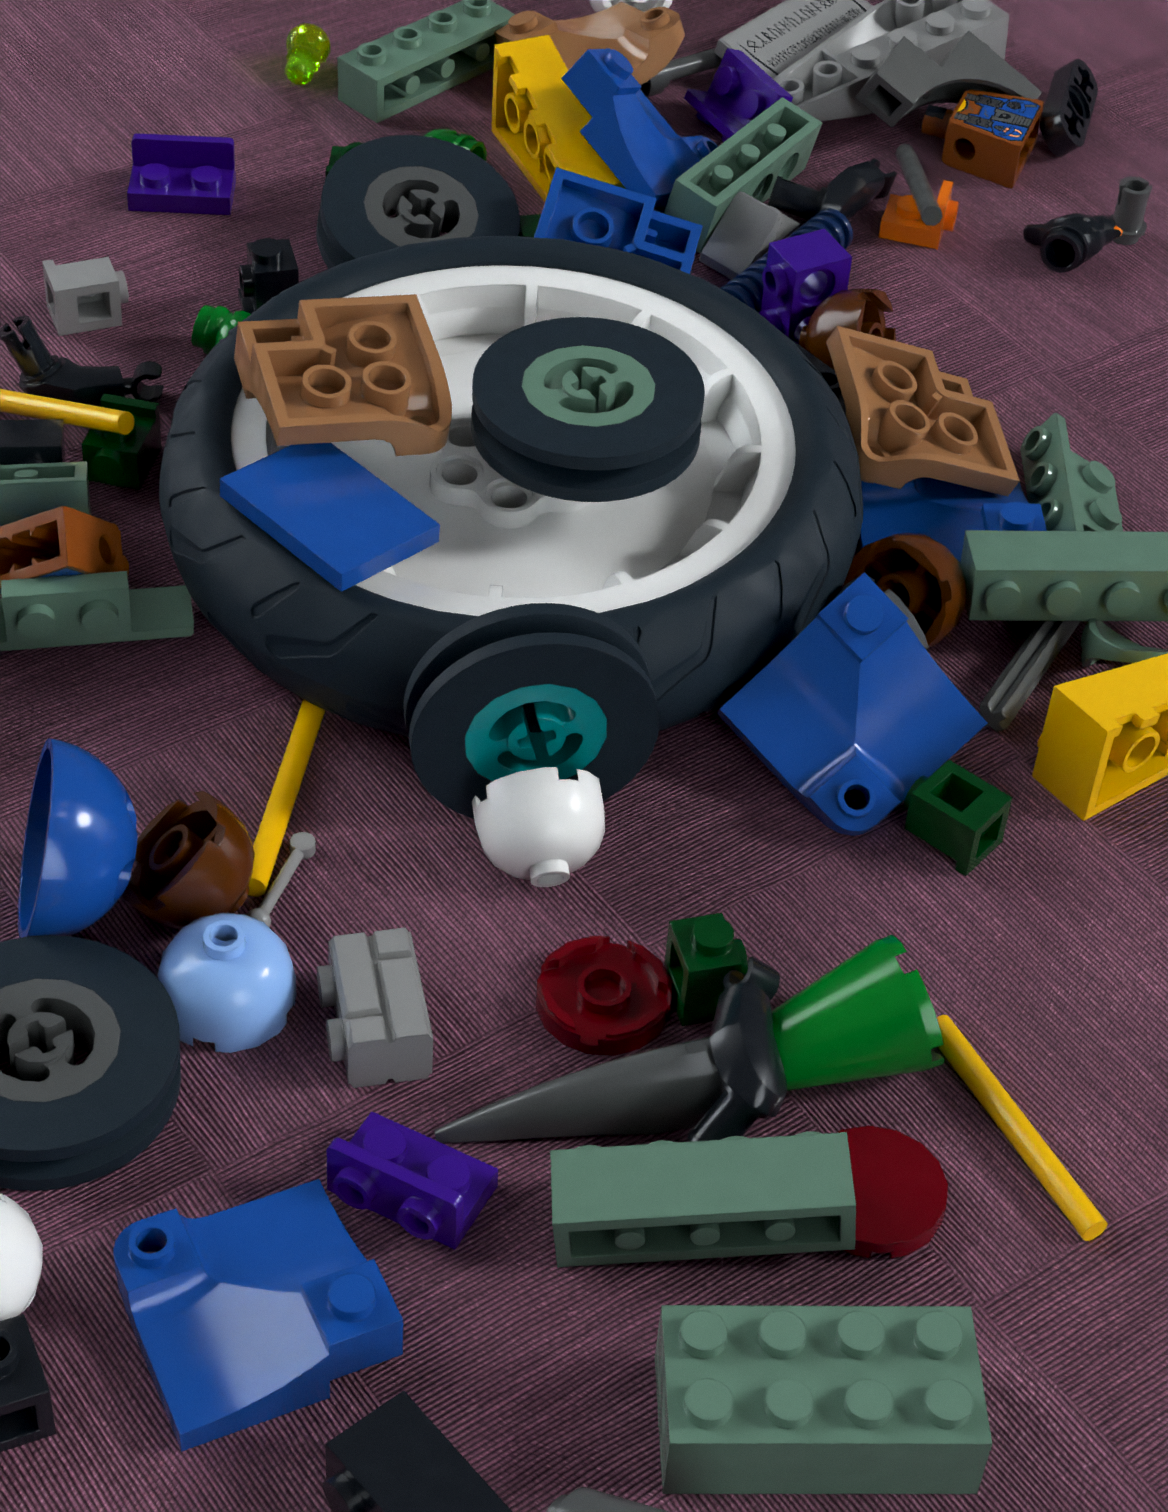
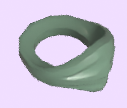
[1080,618,1168,668]

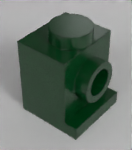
[82,394,162,490]
[904,760,1012,876]
[664,913,748,1026]

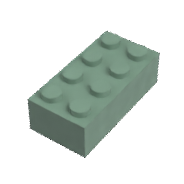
[655,1305,992,1494]

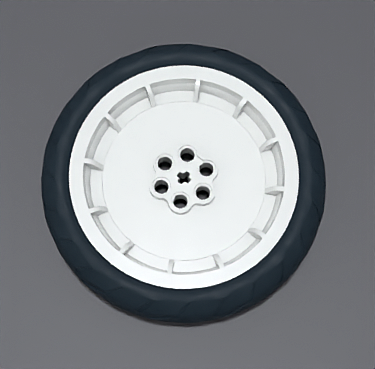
[159,236,863,737]

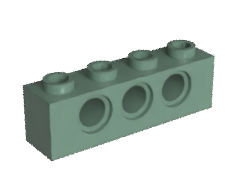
[664,97,822,254]

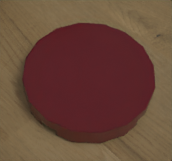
[536,936,672,1056]
[837,1125,948,1258]

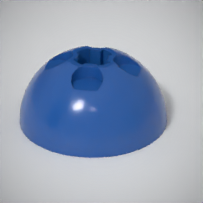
[18,738,138,938]

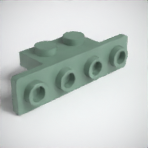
[1020,413,1123,531]
[0,571,194,651]

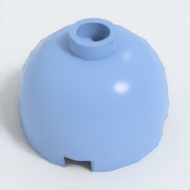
[157,913,297,1053]

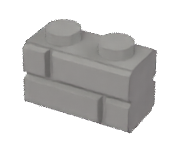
[317,927,433,1088]

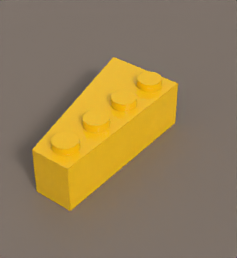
[491,35,626,202]
[1032,653,1168,821]

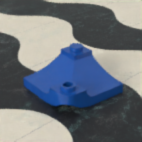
[561,48,718,207]
[534,167,703,274]
[857,478,1047,563]
[718,572,988,836]
[113,1179,403,1452]

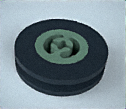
[471,317,705,502]

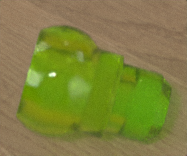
[285,23,331,85]

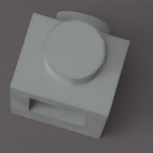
[42,257,129,336]

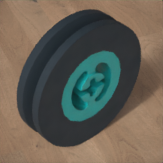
[403,603,660,819]

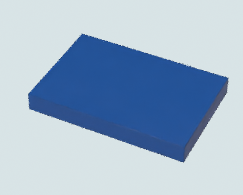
[220,443,440,592]

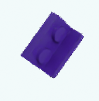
[684,48,793,142]
[127,133,236,215]
[326,1111,499,1250]

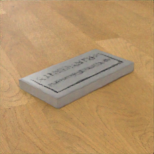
[714,0,873,79]

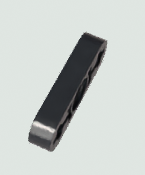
[1040,58,1098,157]

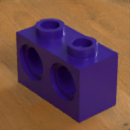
[759,228,852,344]

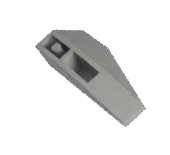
[773,0,1009,121]

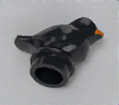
[1023,212,1123,273]

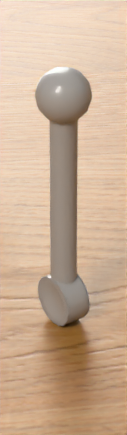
[246,832,316,927]

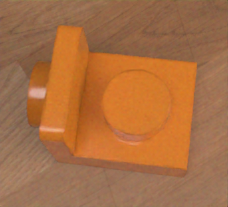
[878,180,959,250]

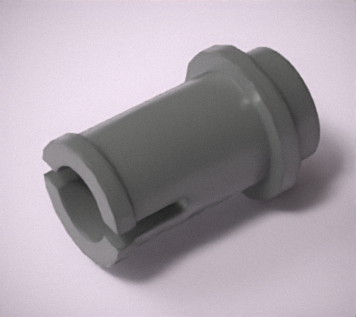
[1110,176,1152,245]

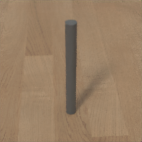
[896,144,942,226]

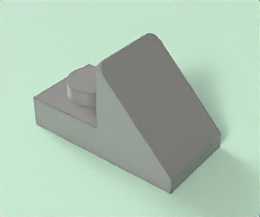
[699,191,800,280]

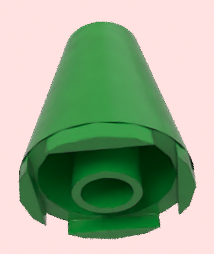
[772,934,945,1091]

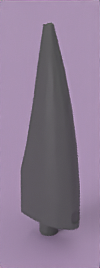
[434,1037,725,1143]

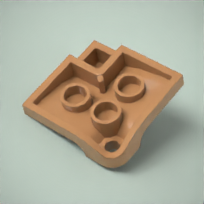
[494,2,685,85]
[234,294,452,456]
[826,326,1020,497]

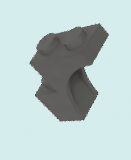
[855,30,1042,128]

